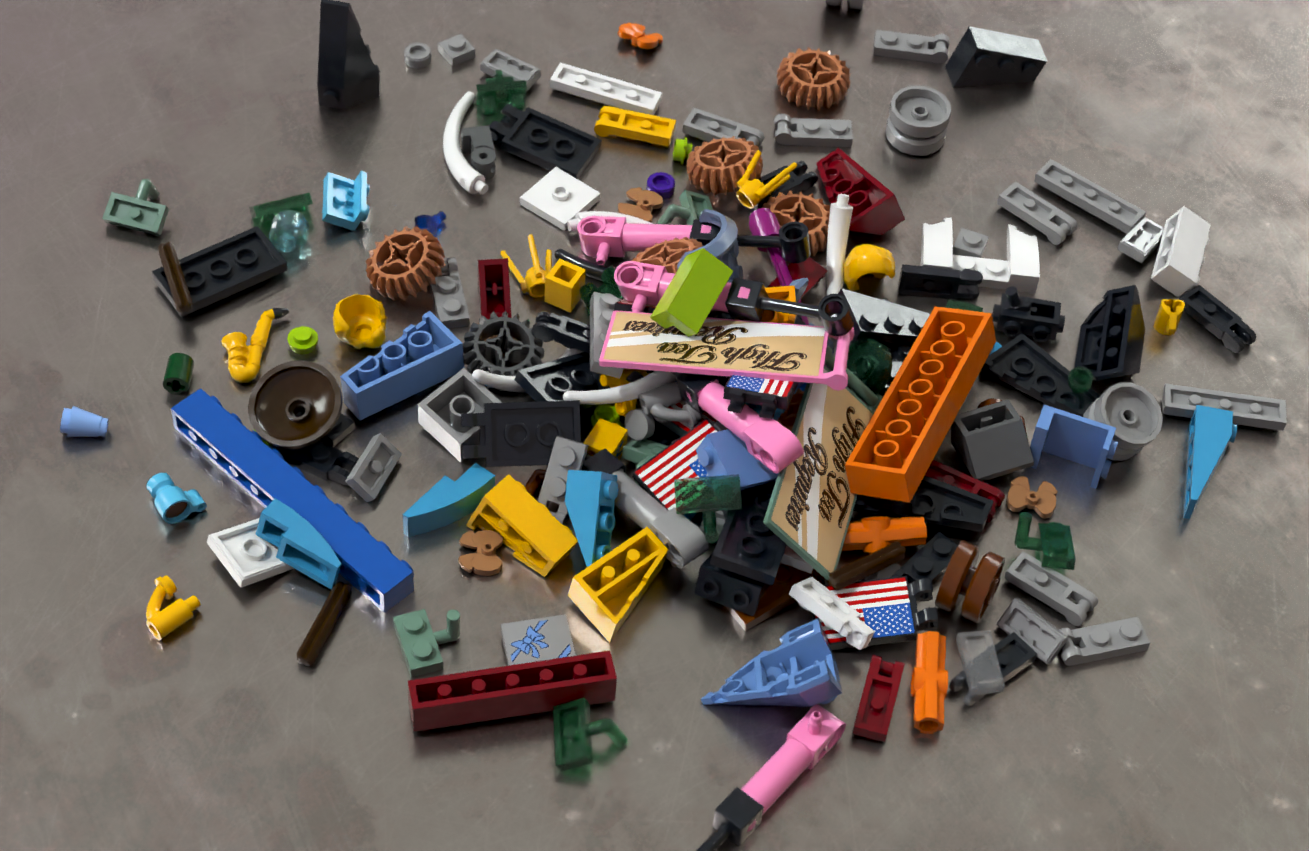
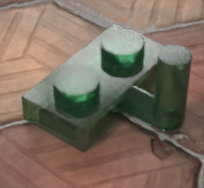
[674,474,742,543]
[1014,512,1076,570]
[553,698,628,772]

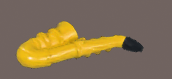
[221,308,289,383]

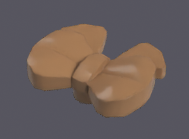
[618,187,663,223]
[1006,476,1058,519]
[458,530,503,576]

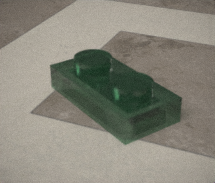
[249,192,313,222]

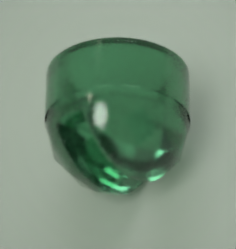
[1068,367,1093,394]

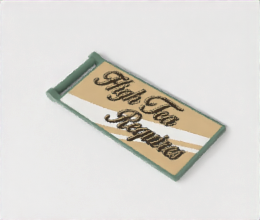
[763,345,883,580]

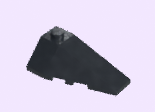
[317,0,381,110]

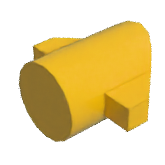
[1154,299,1185,335]

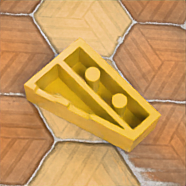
[466,474,578,577]
[568,526,668,643]

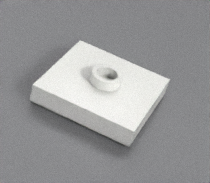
[520,167,600,231]
[207,518,294,588]

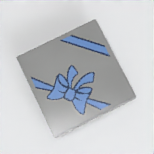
[500,614,576,666]

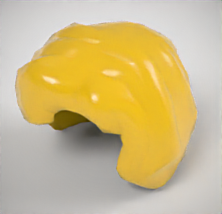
[843,244,895,291]
[333,294,387,349]

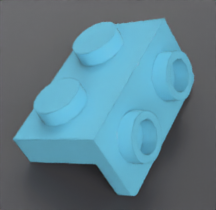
[322,171,370,231]

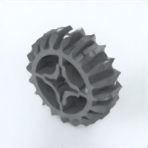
[463,311,545,392]

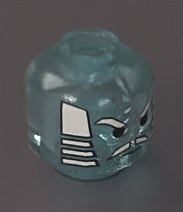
[269,210,309,254]

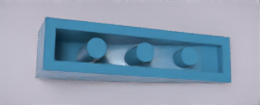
[1184,405,1237,519]

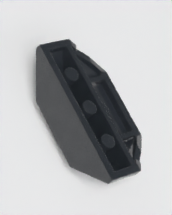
[1074,285,1145,381]

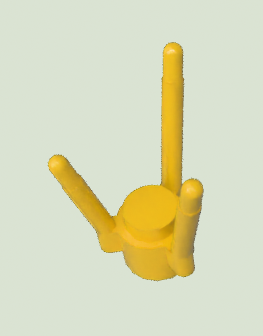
[736,150,797,209]
[500,234,552,298]

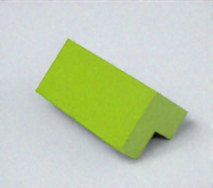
[650,248,733,337]

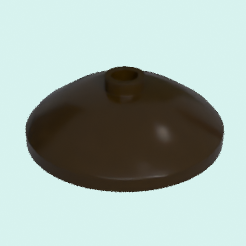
[248,361,343,449]

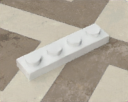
[550,63,662,115]

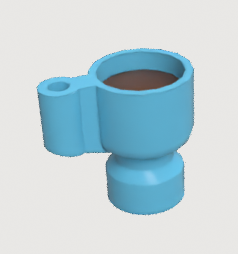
[146,473,207,524]

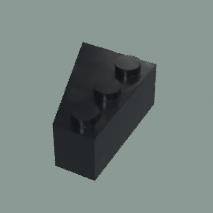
[945,26,1047,88]

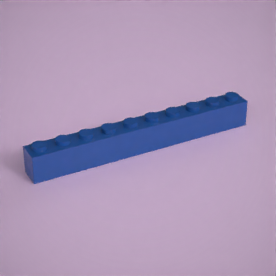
[171,388,414,613]

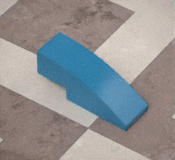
[403,463,495,537]
[256,498,341,590]

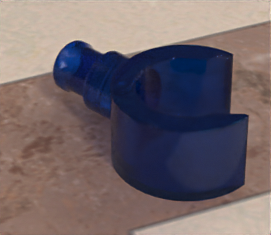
[415,211,446,237]

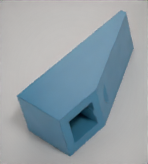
[565,470,618,567]

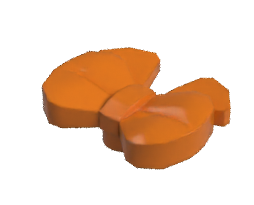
[618,23,663,49]

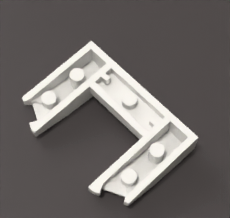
[921,218,1040,293]

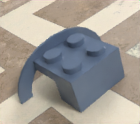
[677,209,743,283]

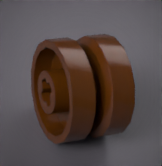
[935,540,1005,624]

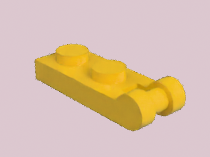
[594,106,676,147]

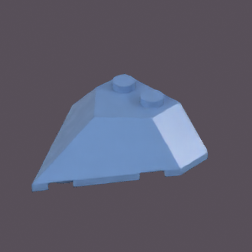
[700,619,842,707]

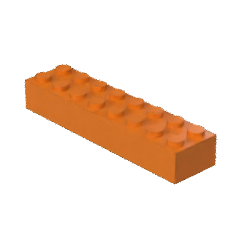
[845,306,996,503]

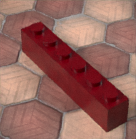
[408,651,617,732]

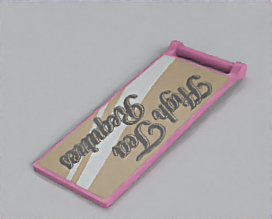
[599,311,854,391]

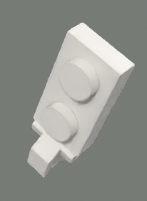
[789,577,875,650]

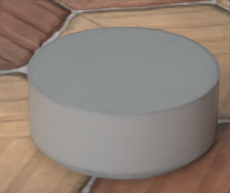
[404,43,432,68]
[625,408,655,440]

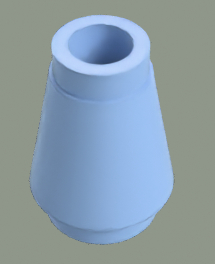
[60,406,109,437]

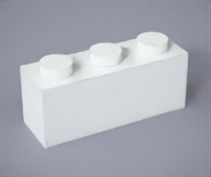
[1151,206,1211,297]

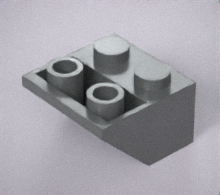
[951,399,1034,482]

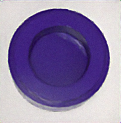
[646,172,675,199]

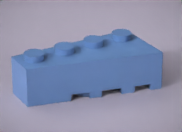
[340,310,465,420]

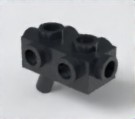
[992,286,1065,342]

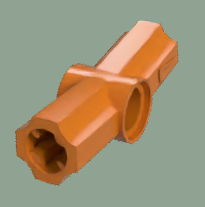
[842,516,927,553]
[911,631,948,734]

